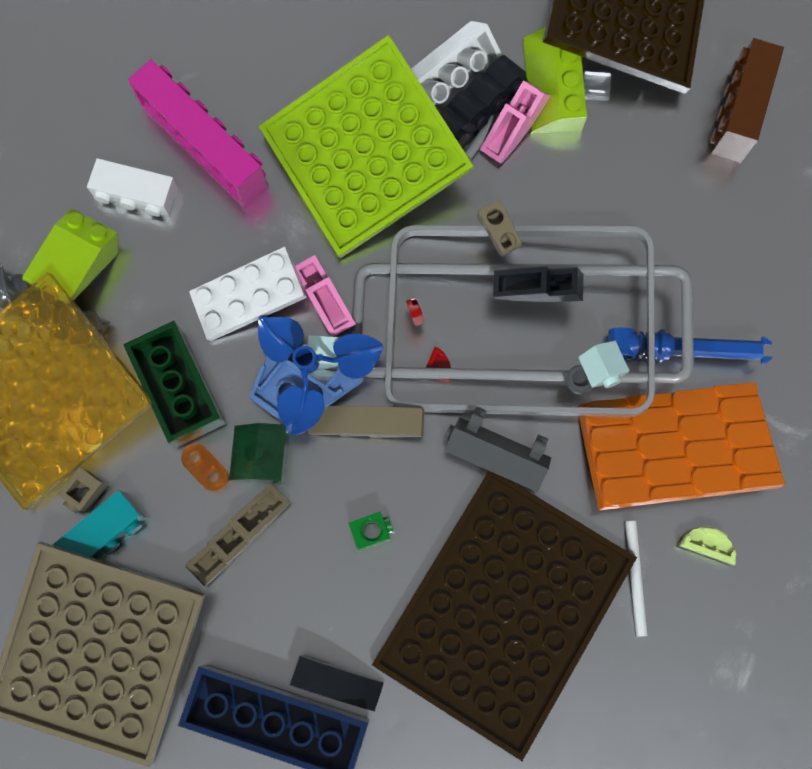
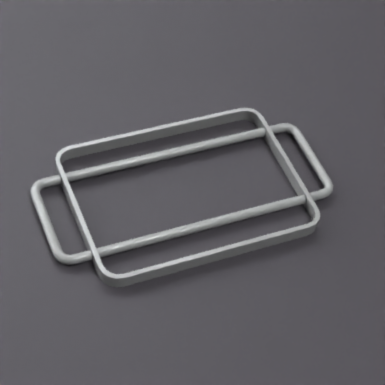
[351,225,694,417]

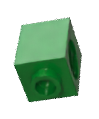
[348,511,394,551]

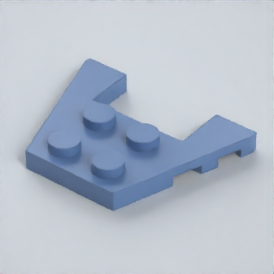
[249,357,364,423]

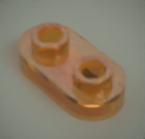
[181,444,230,492]

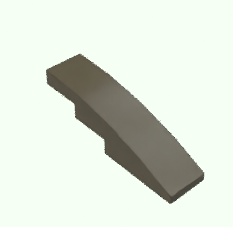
[308,406,424,438]
[186,483,290,587]

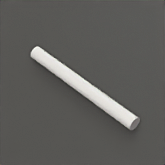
[625,521,648,637]

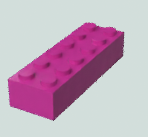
[127,59,267,208]

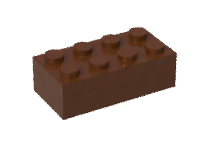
[710,38,784,163]

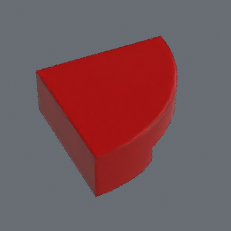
[406,298,425,326]
[426,346,451,382]

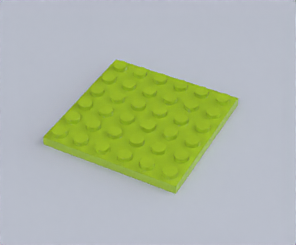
[258,35,475,258]

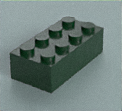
[123,320,226,448]

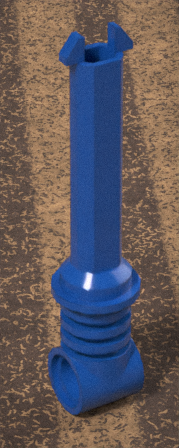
[608,327,772,365]

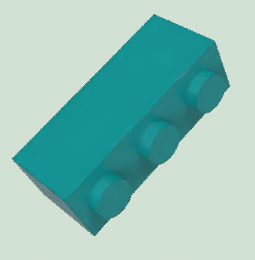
[52,490,146,559]

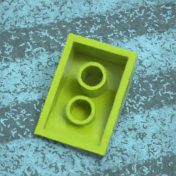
[22,208,118,305]

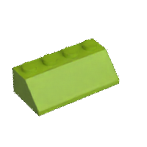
[523,26,587,134]

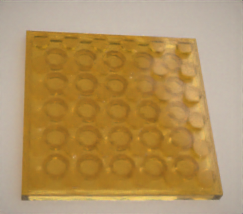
[0,272,154,511]

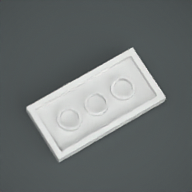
[189,247,307,341]

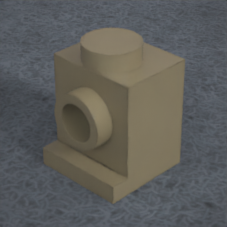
[58,467,109,514]

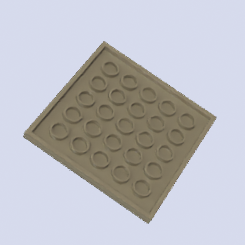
[0,542,205,767]

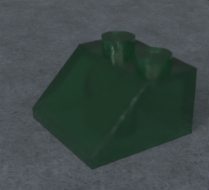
[229,423,290,485]

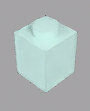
[303,335,340,370]
[578,341,630,388]

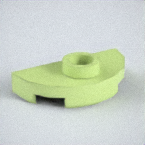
[679,526,736,565]

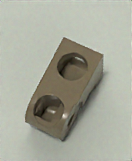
[477,199,522,257]

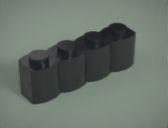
[438,55,527,147]

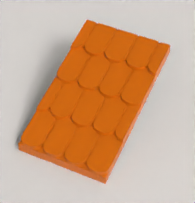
[578,382,785,511]

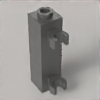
[444,407,552,492]

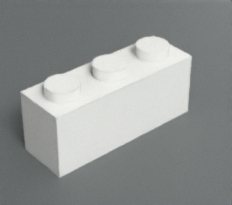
[87,158,178,217]

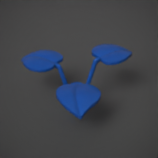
[258,316,383,436]

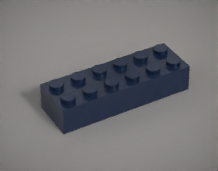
[178,665,369,769]

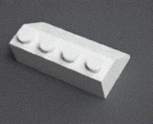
[411,21,502,111]

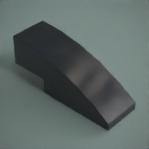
[493,266,584,302]
[290,655,384,712]

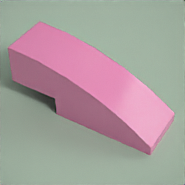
[480,80,551,163]
[295,255,356,337]

